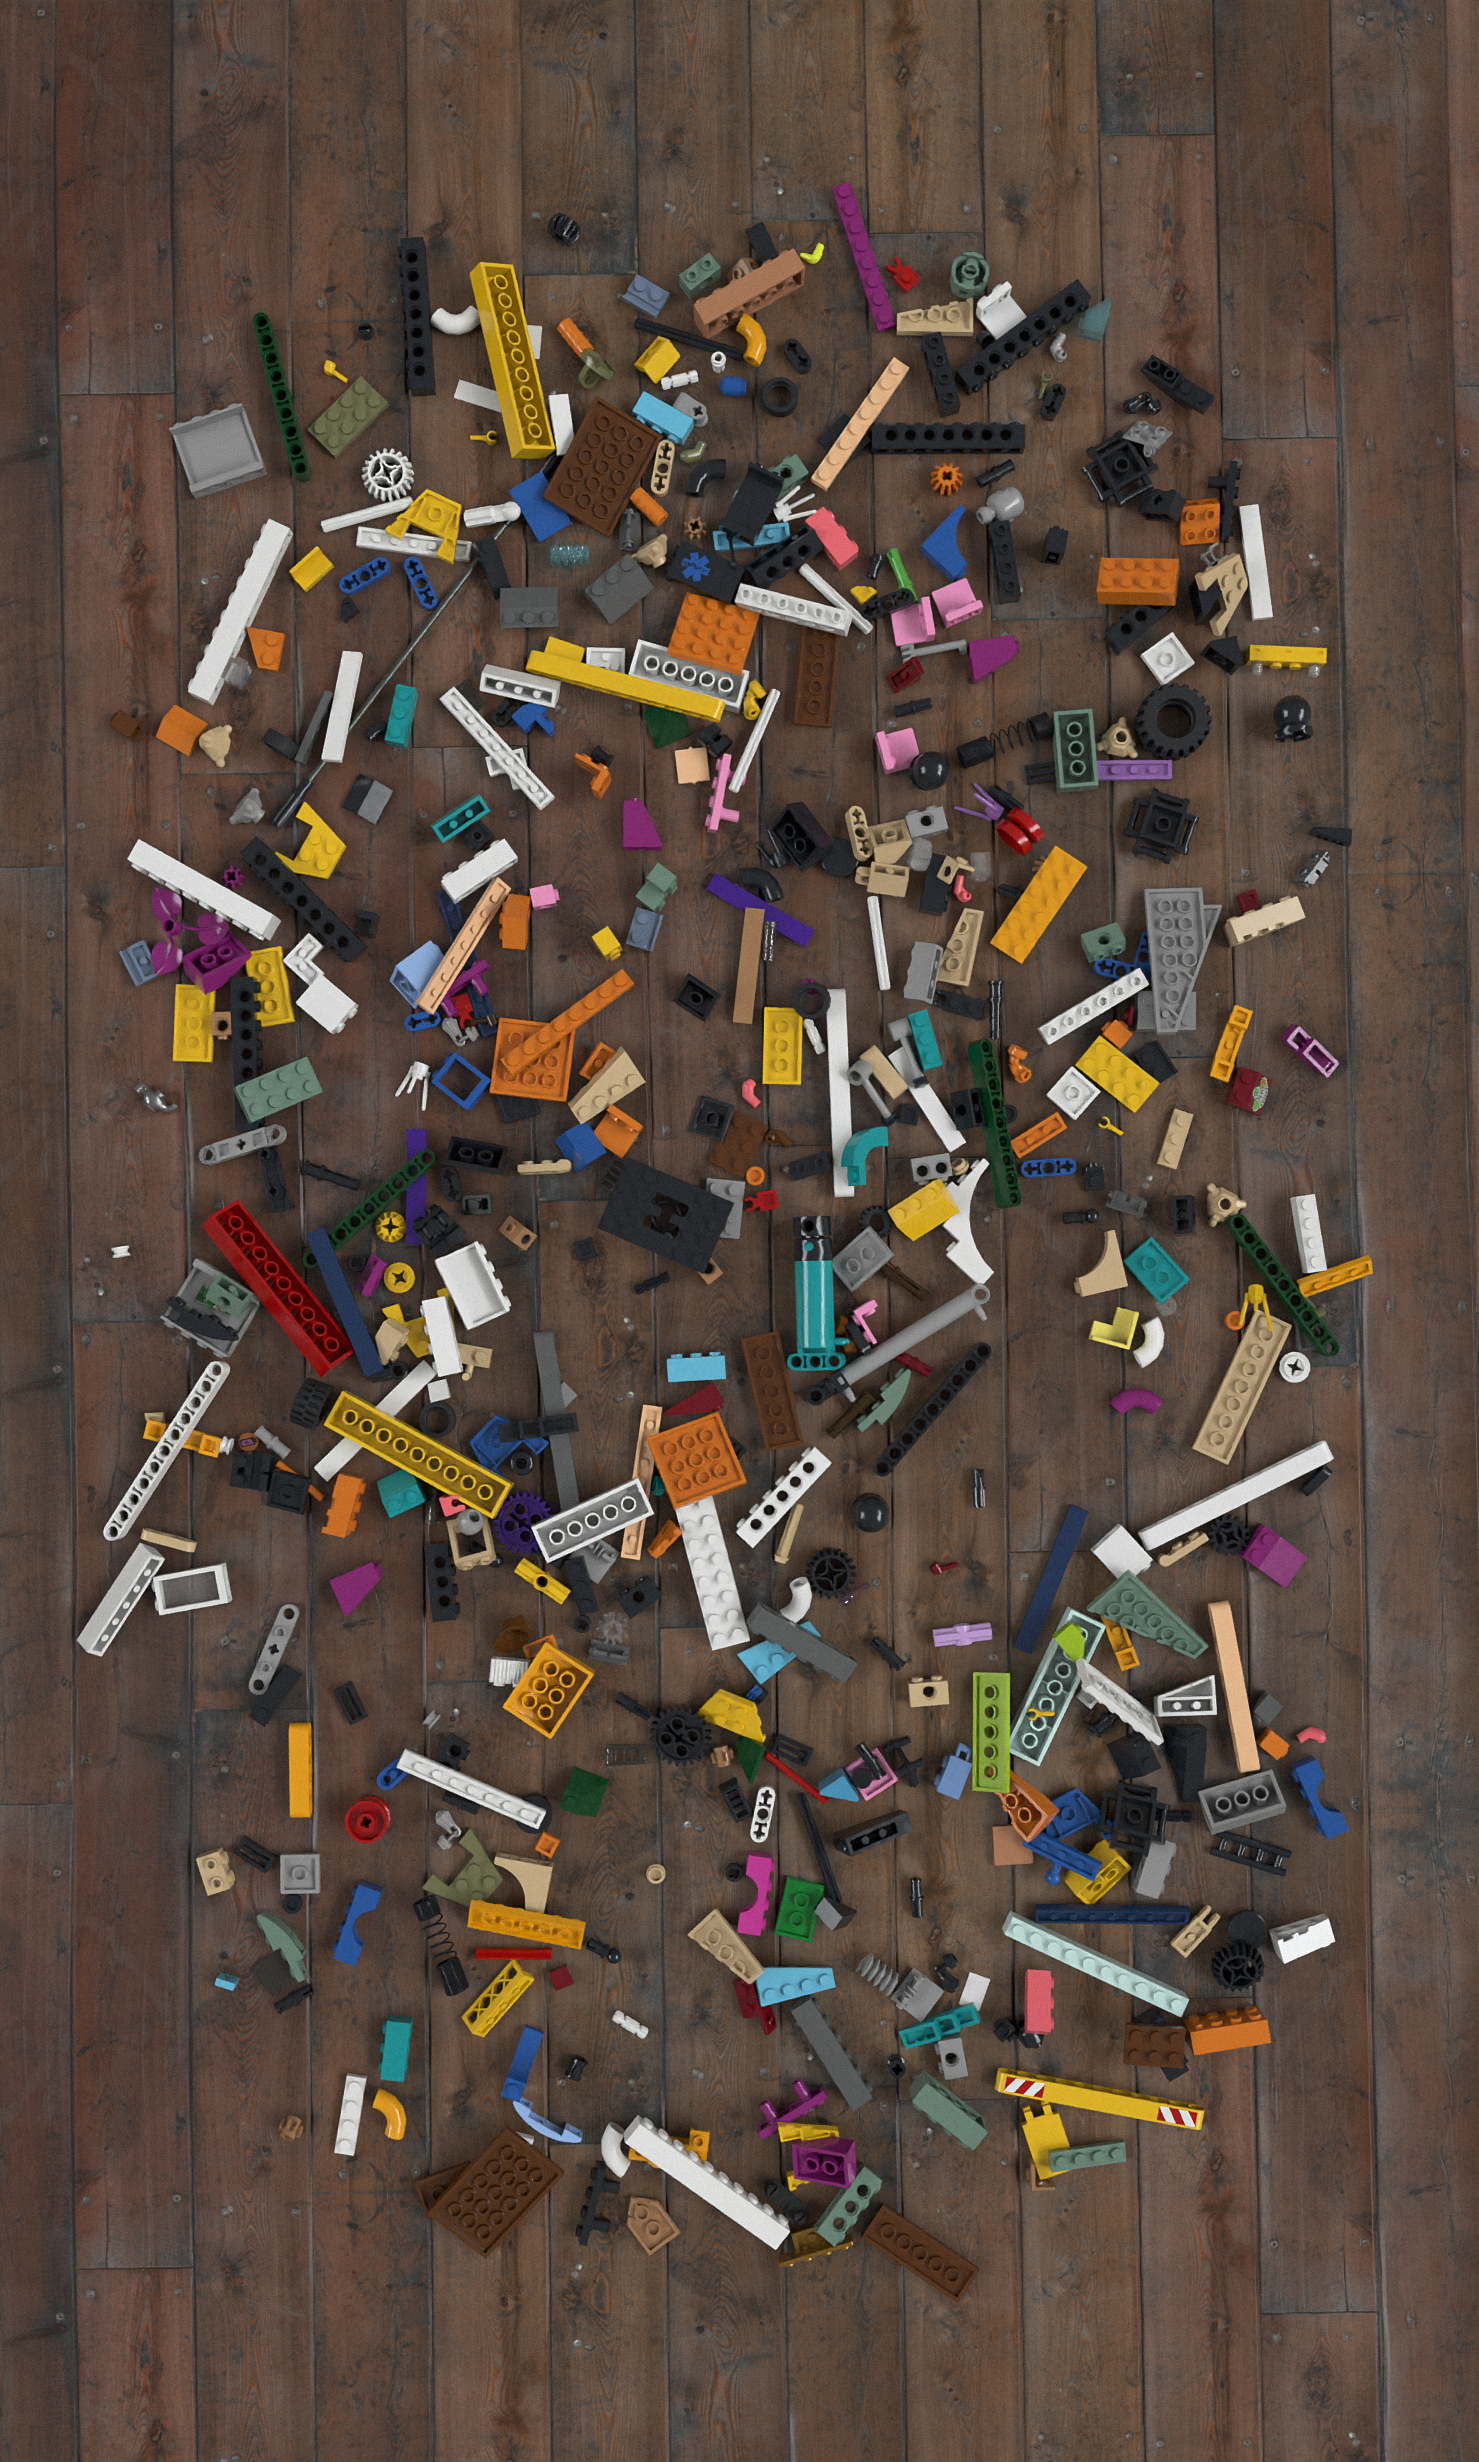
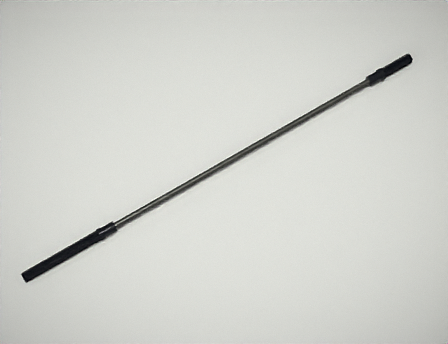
[271,449,564,829]

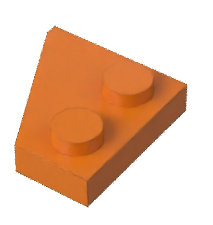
[247,627,285,673]
[579,1041,617,1080]
[647,1518,683,1559]

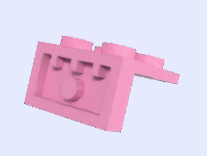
[931,578,983,628]
[890,596,935,647]
[875,728,919,775]
[851,1299,878,1344]

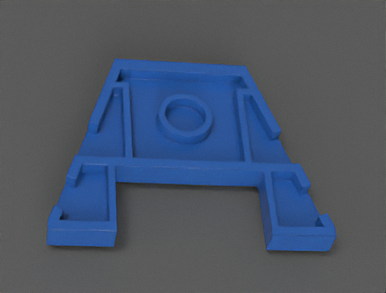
[469,1414,550,1480]
[1045,1787,1112,1865]

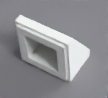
[427,1379,451,1403]

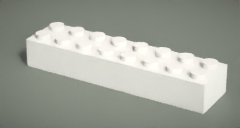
[128,839,281,941]
[676,1496,750,1651]

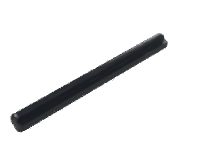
[634,317,743,361]
[796,1792,842,1902]

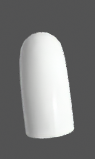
[430,306,481,335]
[1133,1317,1164,1368]
[779,1577,812,1623]
[601,2122,631,2178]

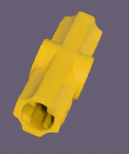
[514,1558,571,1604]

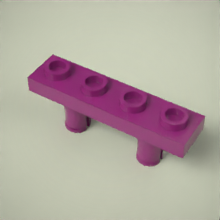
[439,959,492,1018]
[758,2078,827,2139]

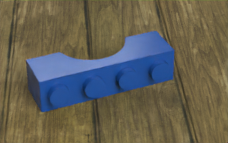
[1291,1755,1349,1840]
[332,1880,384,1966]

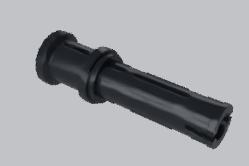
[987,981,1005,1039]
[301,1159,361,1192]
[1088,1690,1142,1738]

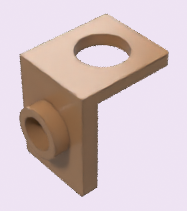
[725,258,759,283]
[499,1215,537,1251]
[1026,2157,1055,2191]

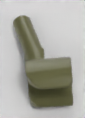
[1038,370,1053,400]
[1305,1297,1326,1317]

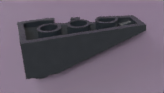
[1164,1723,1207,1802]

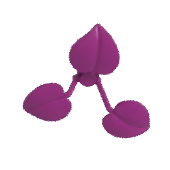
[152,887,229,975]

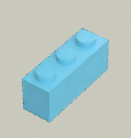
[632,391,694,446]
[667,1352,726,1382]

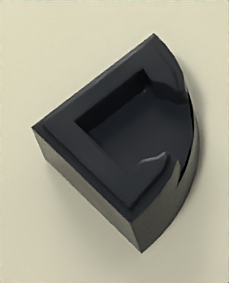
[341,595,360,623]

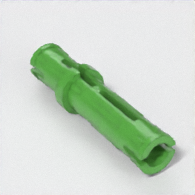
[886,548,919,604]

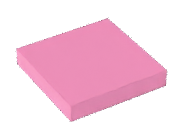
[845,1747,898,1801]

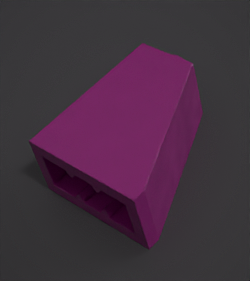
[967,635,1019,684]
[623,798,662,851]
[330,1560,383,1616]

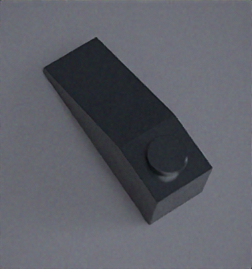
[472,535,511,600]
[249,1664,302,1727]

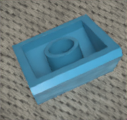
[818,1767,859,1802]

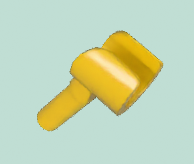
[324,360,348,383]
[470,431,497,446]
[1098,1117,1124,1136]
[1028,1707,1055,1721]

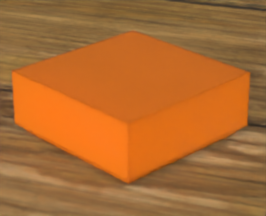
[534,1831,560,1858]

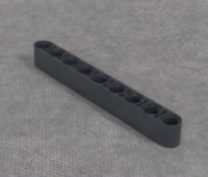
[873,1342,992,1477]

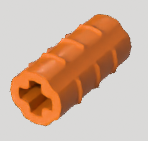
[557,318,594,359]
[630,487,668,527]

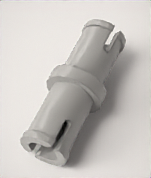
[254,1425,291,1459]

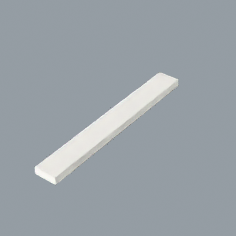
[440,687,555,811]
[314,1360,438,1482]
[396,1748,546,1829]

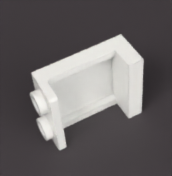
[296,974,358,1034]
[1090,1524,1153,1579]

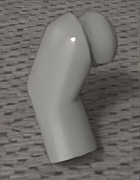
[1050,332,1067,362]

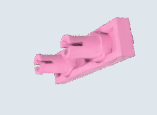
[705,753,746,833]

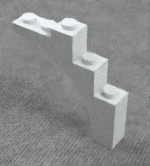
[941,1158,994,1284]

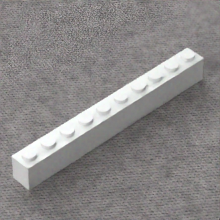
[188,519,293,706]
[623,2115,790,2250]

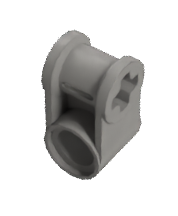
[672,392,708,427]

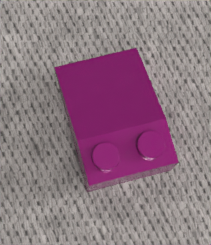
[181,932,252,995]
[1238,1523,1307,1588]
[792,2137,857,2189]

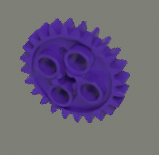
[493,1491,553,1554]

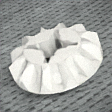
[1279,1352,1310,1383]

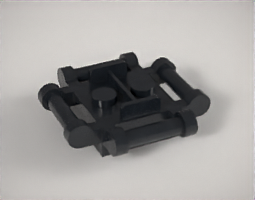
[1081,430,1159,508]
[1122,788,1200,865]
[1096,1779,1170,1857]

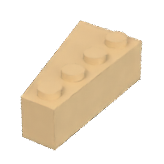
[1222,895,1306,948]
[568,1046,645,1124]

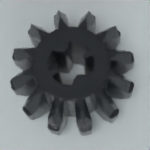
[547,212,581,247]

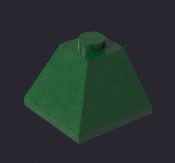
[642,706,692,749]
[735,1735,766,1784]
[558,1766,610,1817]

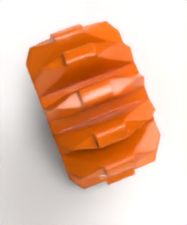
[930,462,963,496]

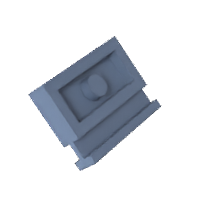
[623,274,670,320]
[626,907,663,953]
[119,939,161,987]

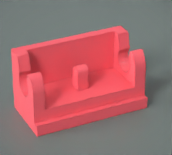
[439,1494,470,1517]

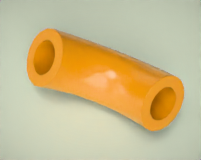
[736,313,766,367]
[372,2088,406,2140]

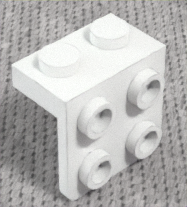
[975,281,1027,340]

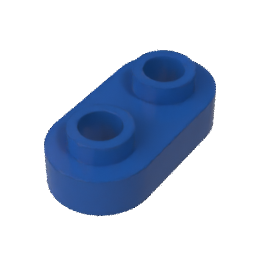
[377,1756,408,1790]

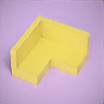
[1089,1307,1139,1350]

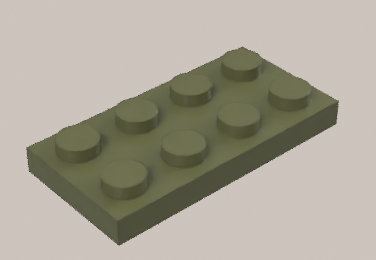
[307,376,389,459]

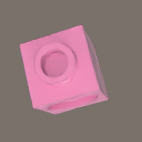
[529,884,560,911]

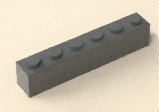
[746,1602,858,1683]
[791,1994,873,2111]

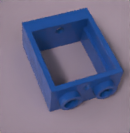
[431,1052,491,1112]

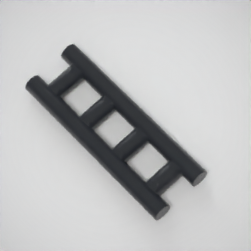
[1210,1831,1292,1877]

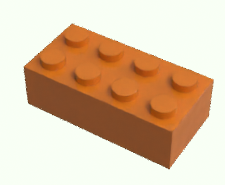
[1096,558,1180,606]
[1182,2006,1271,2055]

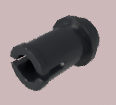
[865,553,884,580]
[365,718,388,742]

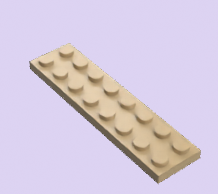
[1192,1310,1292,1465]

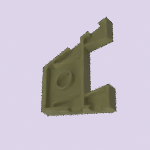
[422,1827,503,1907]

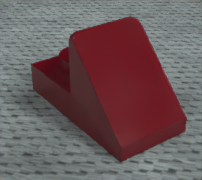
[887,656,925,693]

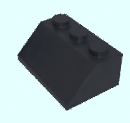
[769,801,835,873]
[443,1136,508,1176]

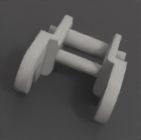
[1199,542,1228,568]

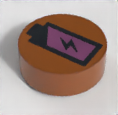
[239,1432,259,1452]

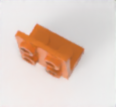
[1180,498,1220,545]
[574,753,612,800]
[594,1104,644,1158]

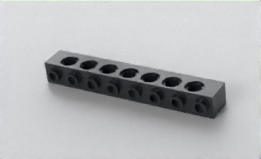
[398,237,436,397]
[955,279,1091,396]
[871,422,1025,455]
[240,836,369,963]
[230,977,265,1132]

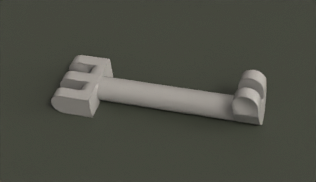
[900,639,967,664]

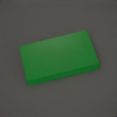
[774,1875,825,1943]

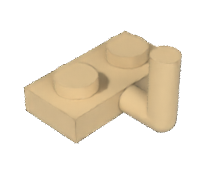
[457,1343,493,1381]

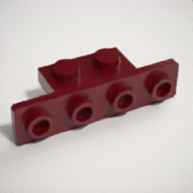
[732,1953,777,2035]

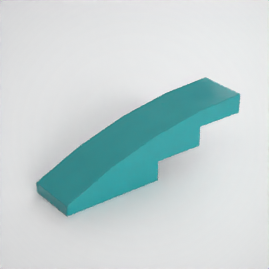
[899,2002,981,2049]

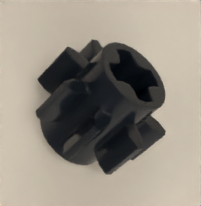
[993,2018,1017,2043]

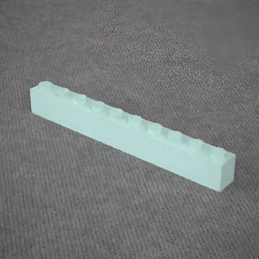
[1002,1911,1189,2017]

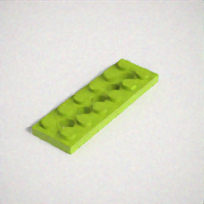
[972,1672,1010,1793]

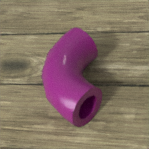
[1109,1388,1163,1415]

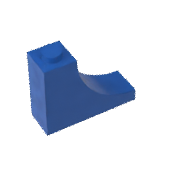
[920,504,967,583]
[501,2025,544,2102]

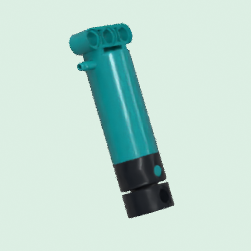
[787,1216,850,1371]

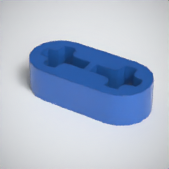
[405,1011,441,1032]

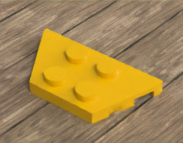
[698,1689,766,1744]

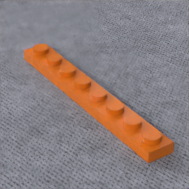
[500,969,634,1076]

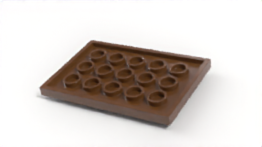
[542,395,663,538]
[427,2125,564,2259]

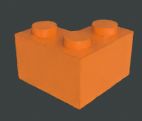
[499,894,531,950]

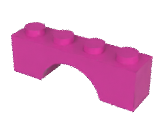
[737,1851,775,1936]

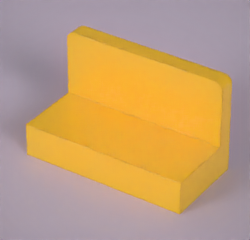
[634,336,680,384]
[289,546,334,592]

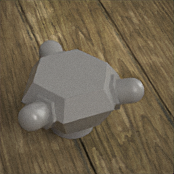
[230,788,265,824]

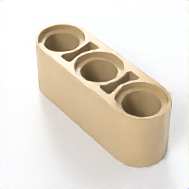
[859,1045,908,1100]

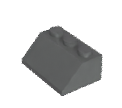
[585,553,654,626]
[500,587,560,628]

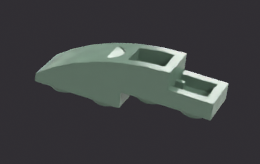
[856,1368,911,1432]
[256,1909,308,1982]

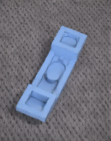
[513,2096,583,2143]

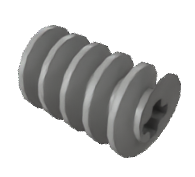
[856,1953,899,1996]

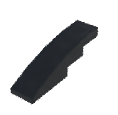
[497,1412,579,1443]

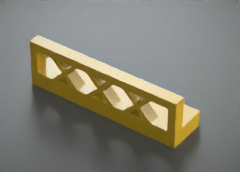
[462,1960,535,2037]

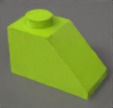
[1052,1621,1085,1663]

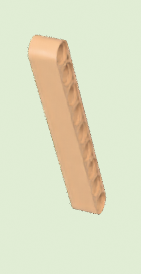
[1208,1600,1260,1773]

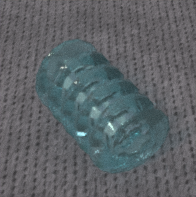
[550,541,590,567]

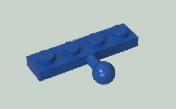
[1023,1832,1102,1885]

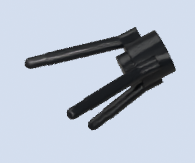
[755,828,790,869]

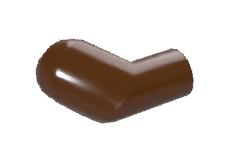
[765,1130,794,1149]

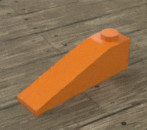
[988,1766,1060,1843]

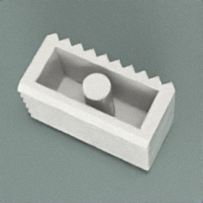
[489,1656,531,1688]

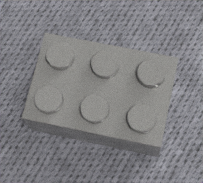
[1134,991,1196,1033]

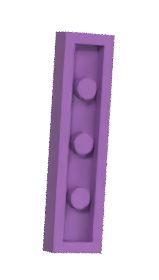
[1097,760,1172,781]

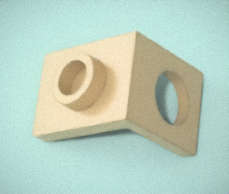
[937,856,975,884]

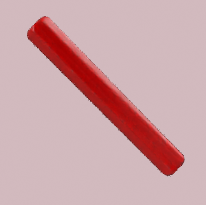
[475,1948,552,1960]

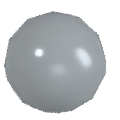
[456,1508,484,1535]

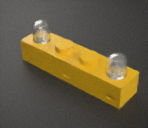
[1245,645,1327,679]

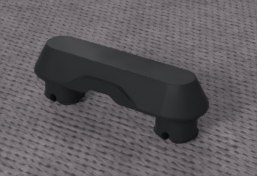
[764,2179,809,2224]

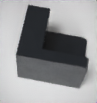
[356,909,380,938]

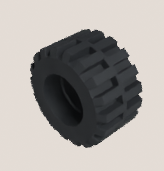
[290,1377,332,1430]

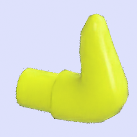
[800,243,824,264]

